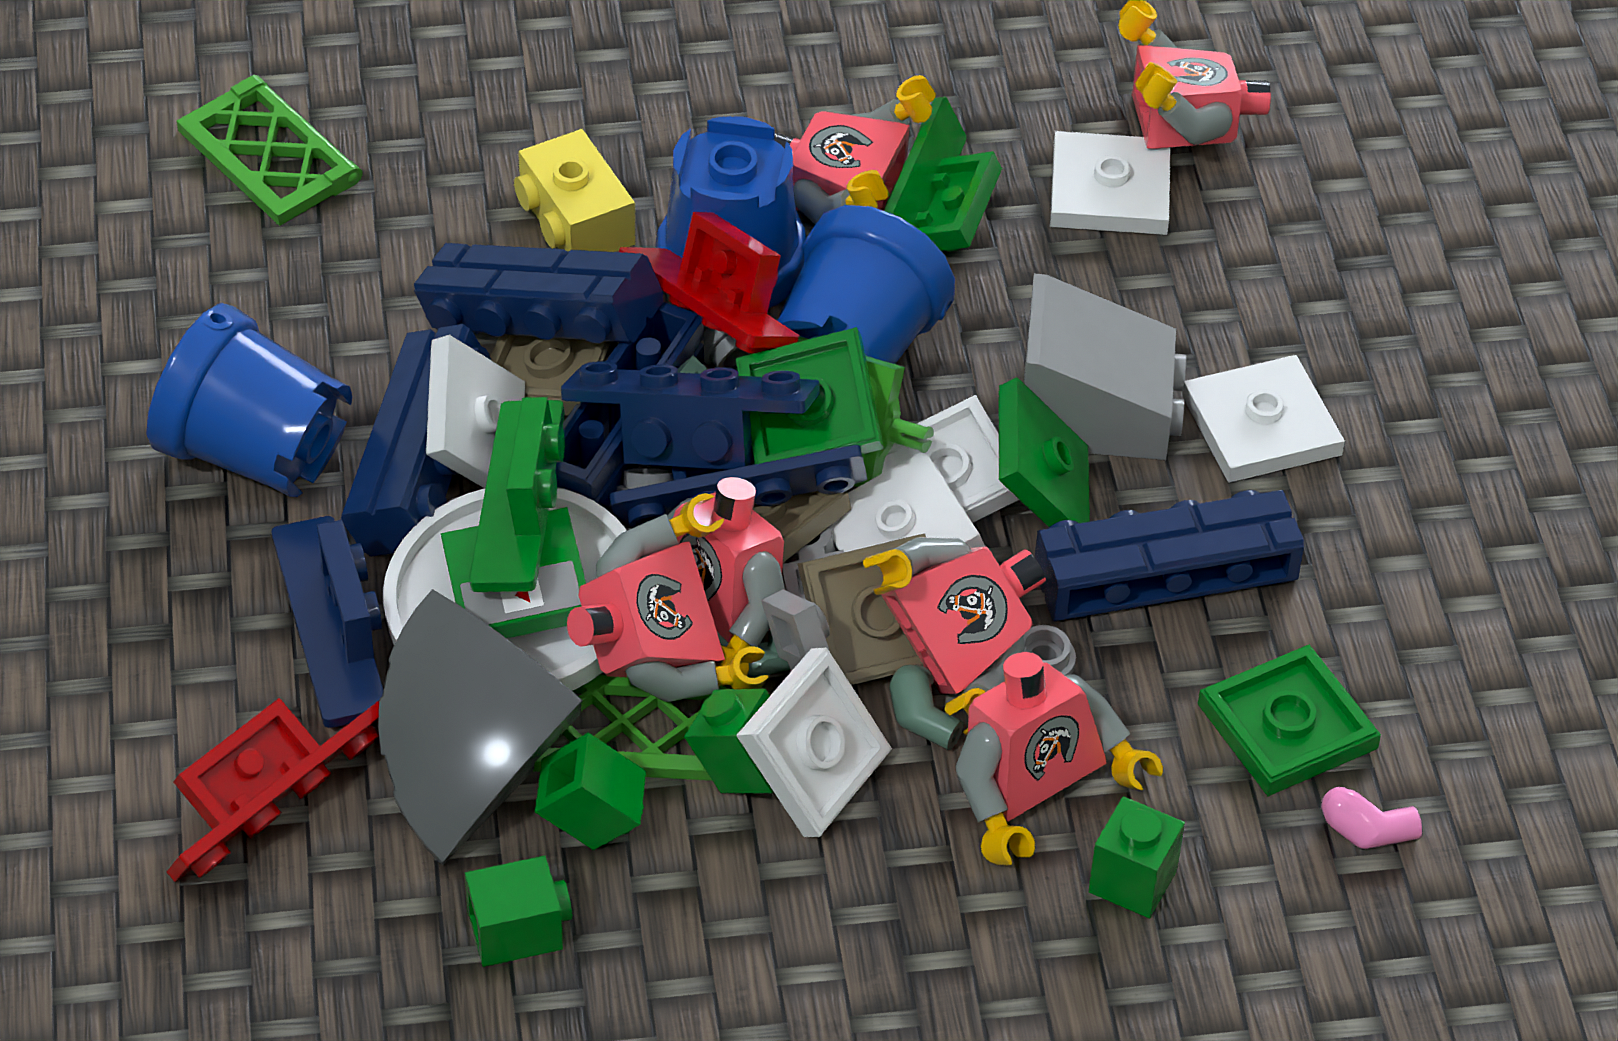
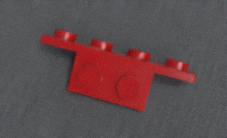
[619,212,799,354]
[166,698,379,882]

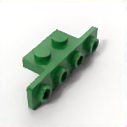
[884,97,1002,251]
[469,397,565,592]

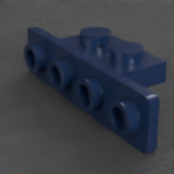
[561,361,820,470]
[609,445,867,528]
[271,516,384,728]

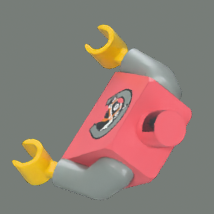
[1119,0,1271,148]
[775,75,936,225]
[667,477,785,686]
[567,493,769,702]
[863,537,1046,736]
[956,652,1163,865]

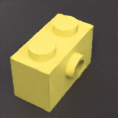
[514,129,635,252]

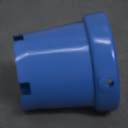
[655,116,806,308]
[777,205,955,364]
[146,303,352,497]

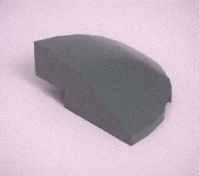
[378,589,582,866]

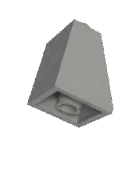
[1024,273,1186,460]

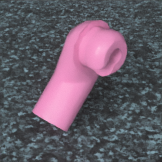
[1321,787,1422,849]

